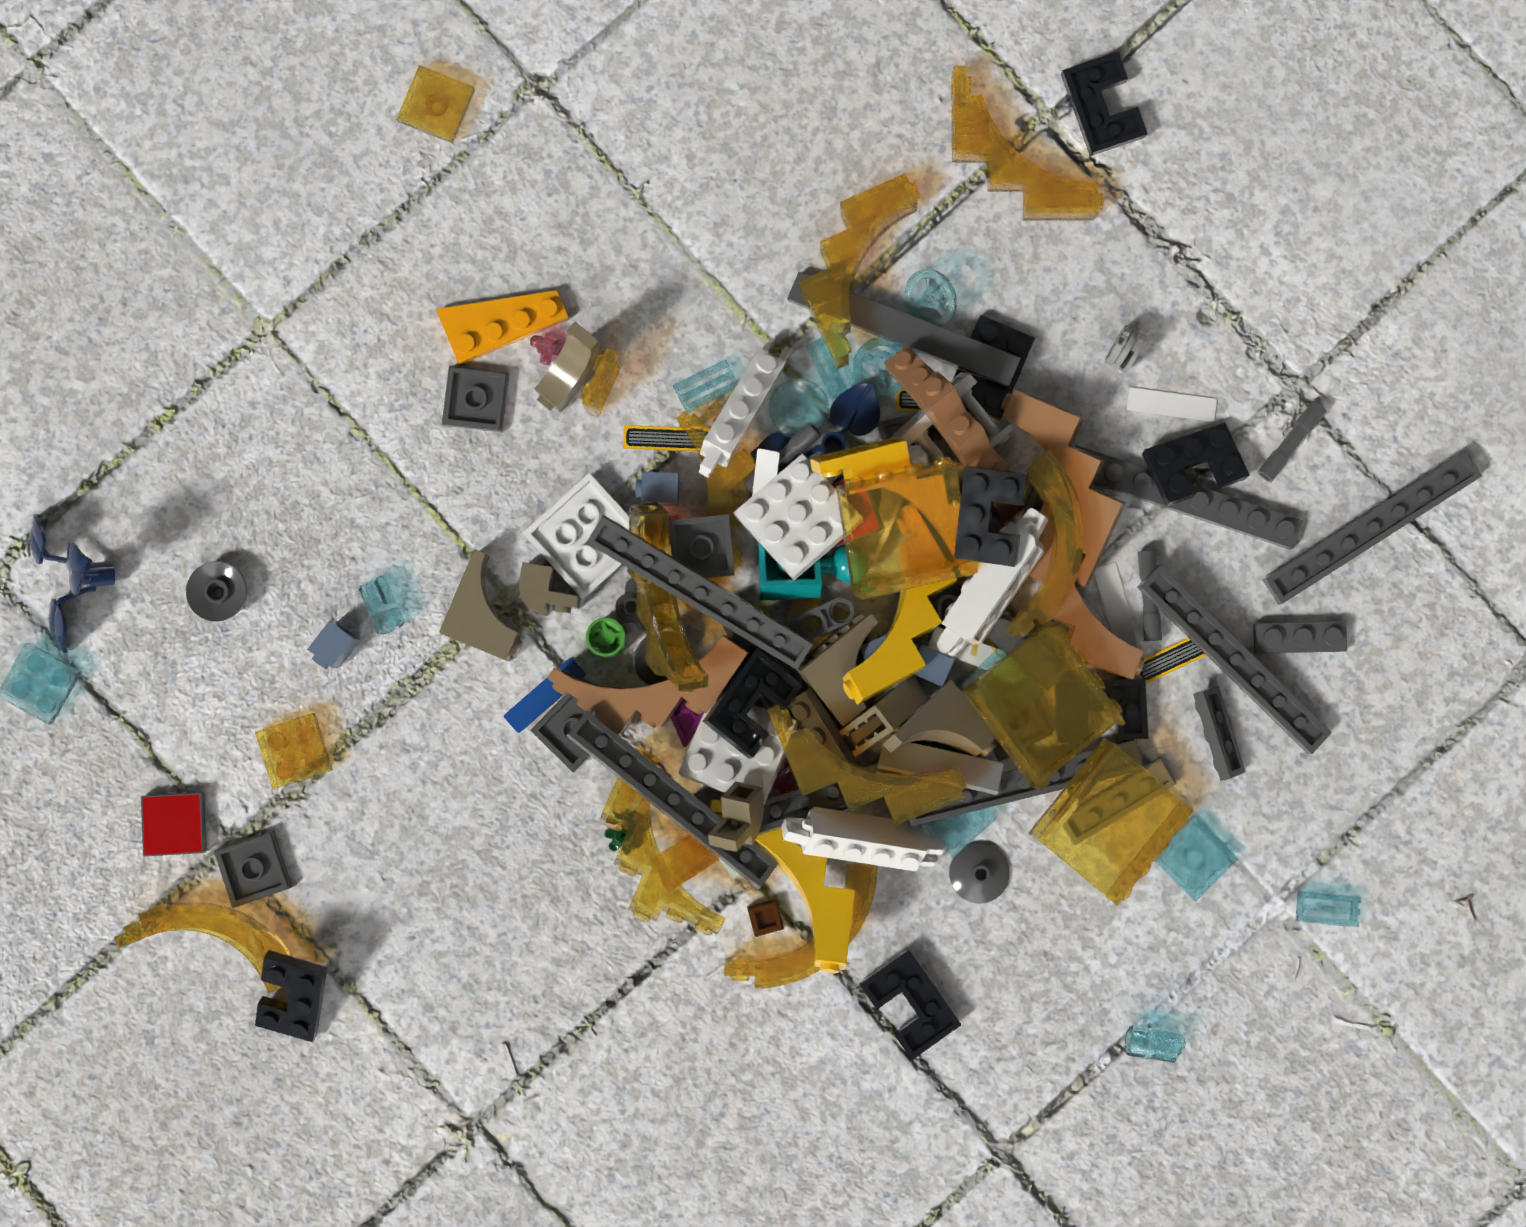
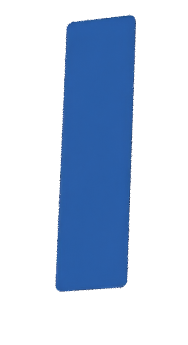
[504,657,586,733]

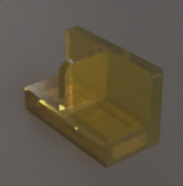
[651,835,719,893]

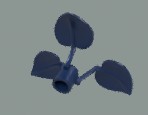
[750,383,880,510]
[30,513,115,653]

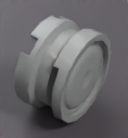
[1105,325,1147,373]

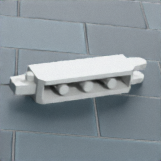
[698,337,792,478]
[936,508,1048,657]
[781,807,946,871]

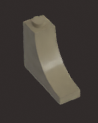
[534,321,606,413]
[439,549,523,661]
[795,610,878,727]
[839,675,931,757]
[883,680,1001,758]

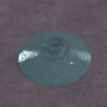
[769,379,829,438]

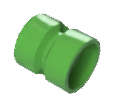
[586,617,628,658]

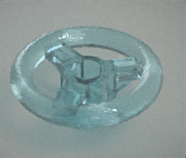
[904,269,957,327]
[853,337,904,396]

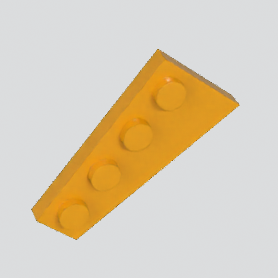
[436,290,570,366]

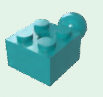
[757,542,869,601]

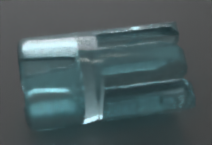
[357,574,405,635]
[1125,1025,1186,1063]

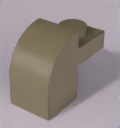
[519,562,581,616]
[708,781,764,852]

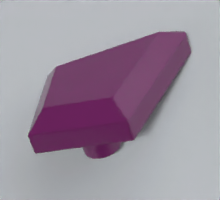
[671,699,704,747]

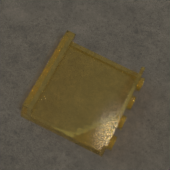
[836,458,978,600]
[962,624,1126,791]
[1028,739,1193,906]

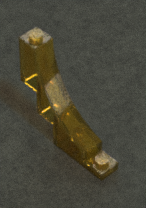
[951,66,1104,221]
[799,173,920,369]
[767,703,967,825]

